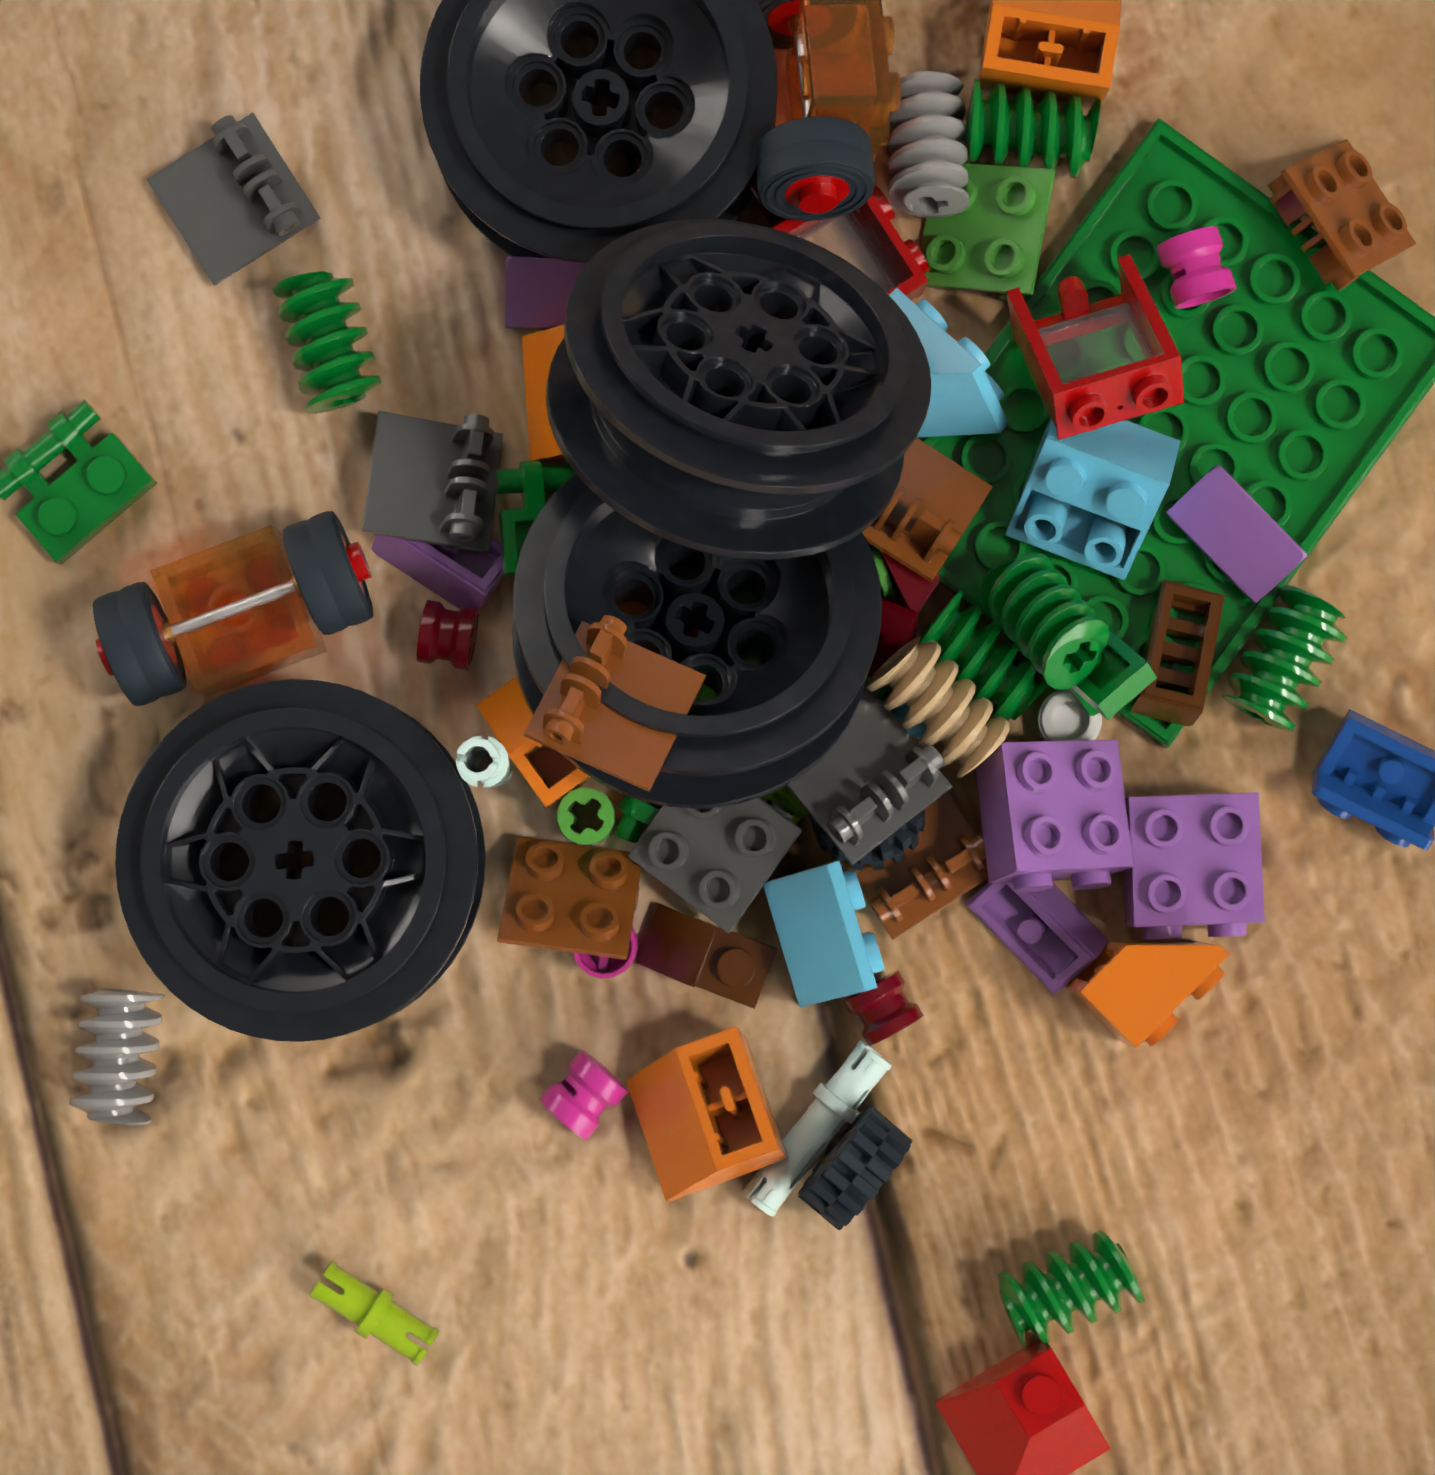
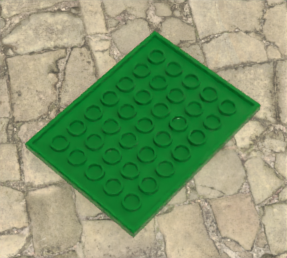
[921,118,1435,748]

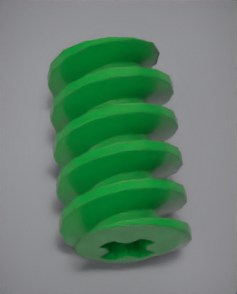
[964,79,1101,179]
[272,271,381,414]
[977,554,1110,690]
[1222,585,1348,731]
[918,589,1048,721]
[998,1230,1145,1352]

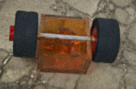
[756,0,901,221]
[93,511,373,706]

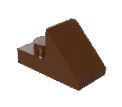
[636,903,777,1009]

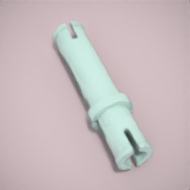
[456,736,514,788]
[741,1040,892,1217]

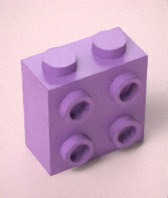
[975,740,1134,893]
[1123,792,1265,939]

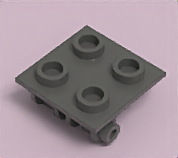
[147,112,321,286]
[362,411,503,554]
[786,689,953,865]
[628,798,802,933]

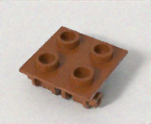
[1268,139,1416,292]
[862,438,993,582]
[524,615,706,792]
[843,791,988,940]
[497,836,642,960]

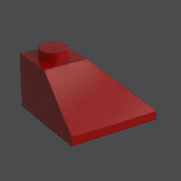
[934,1339,1111,1475]

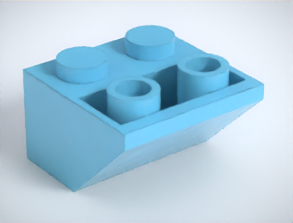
[889,288,1009,438]
[1005,417,1181,580]
[763,861,885,1007]

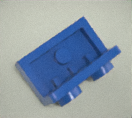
[1312,709,1435,850]

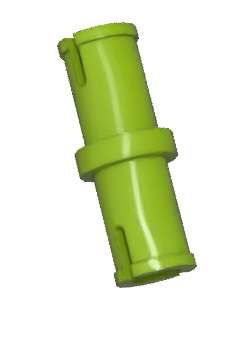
[309,1261,439,1366]

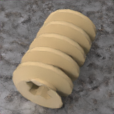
[866,636,1010,778]

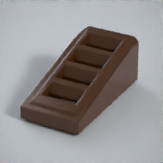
[1131,580,1225,726]

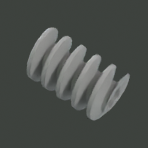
[885,71,969,218]
[69,989,165,1125]

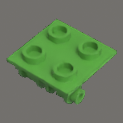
[920,163,1056,301]

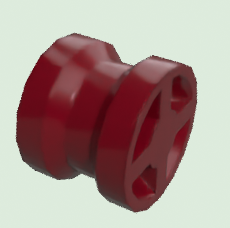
[416,600,479,671]
[843,970,924,1046]

